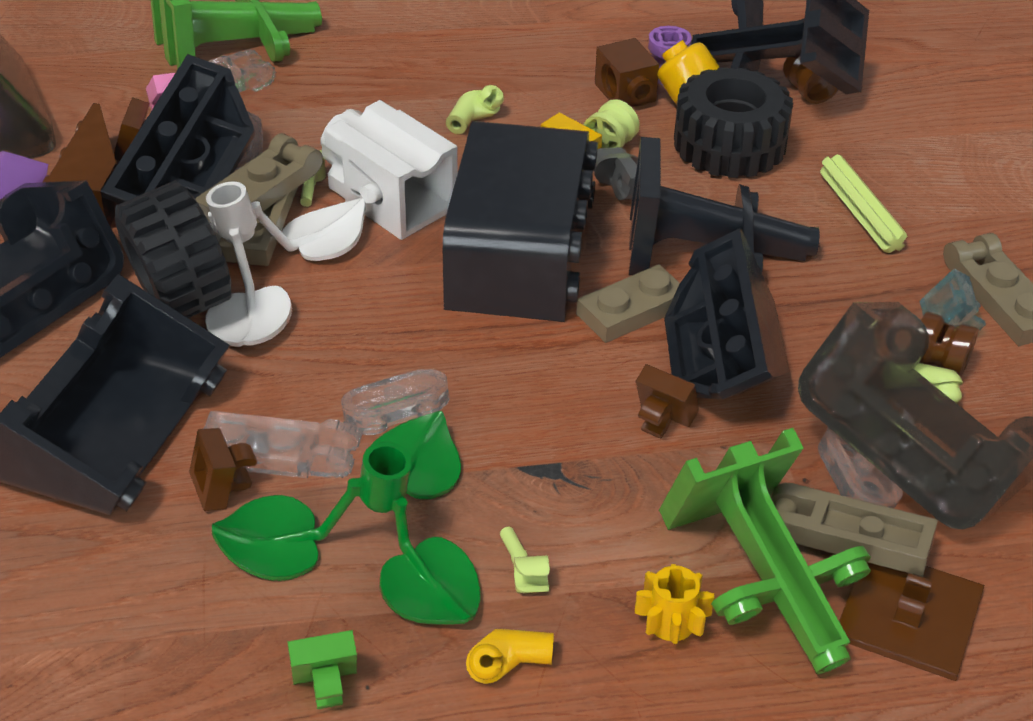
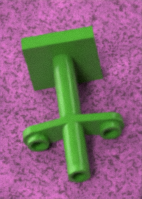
[150,0,322,70]
[659,428,871,674]

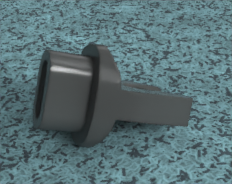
[594,147,638,200]

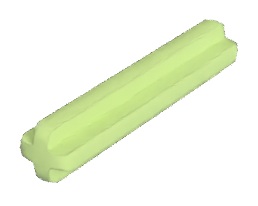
[820,154,907,253]

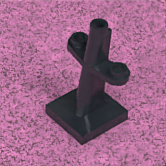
[691,0,870,94]
[629,137,820,275]

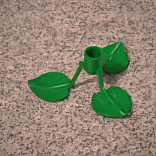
[212,411,481,625]

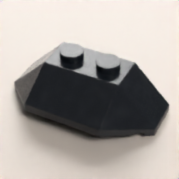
[101,54,255,204]
[664,228,789,400]

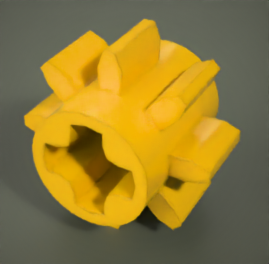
[635,564,714,644]

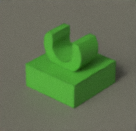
[287,630,357,709]

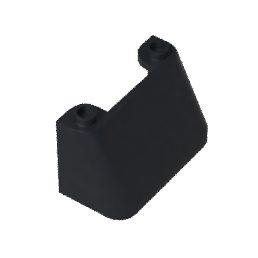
[0,180,124,358]
[0,274,230,515]

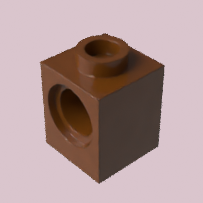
[595,38,659,107]

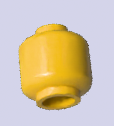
[657,40,720,104]

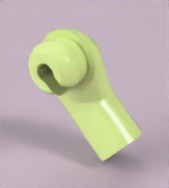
[446,85,504,134]

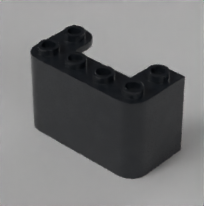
[442,121,598,322]

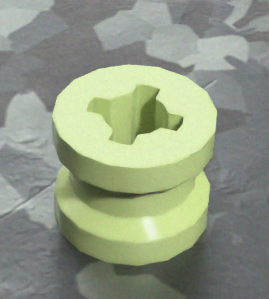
[583,99,640,148]

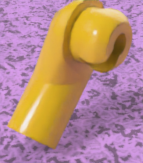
[466,629,554,684]

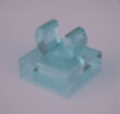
[920,268,986,330]

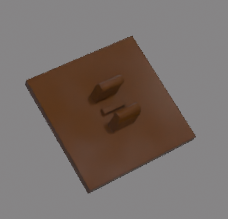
[839,562,985,681]

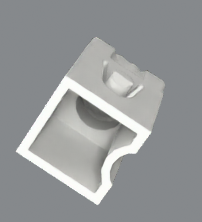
[320,100,458,240]

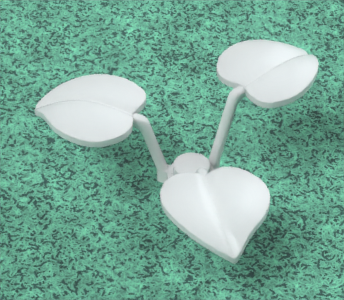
[205,182,366,347]

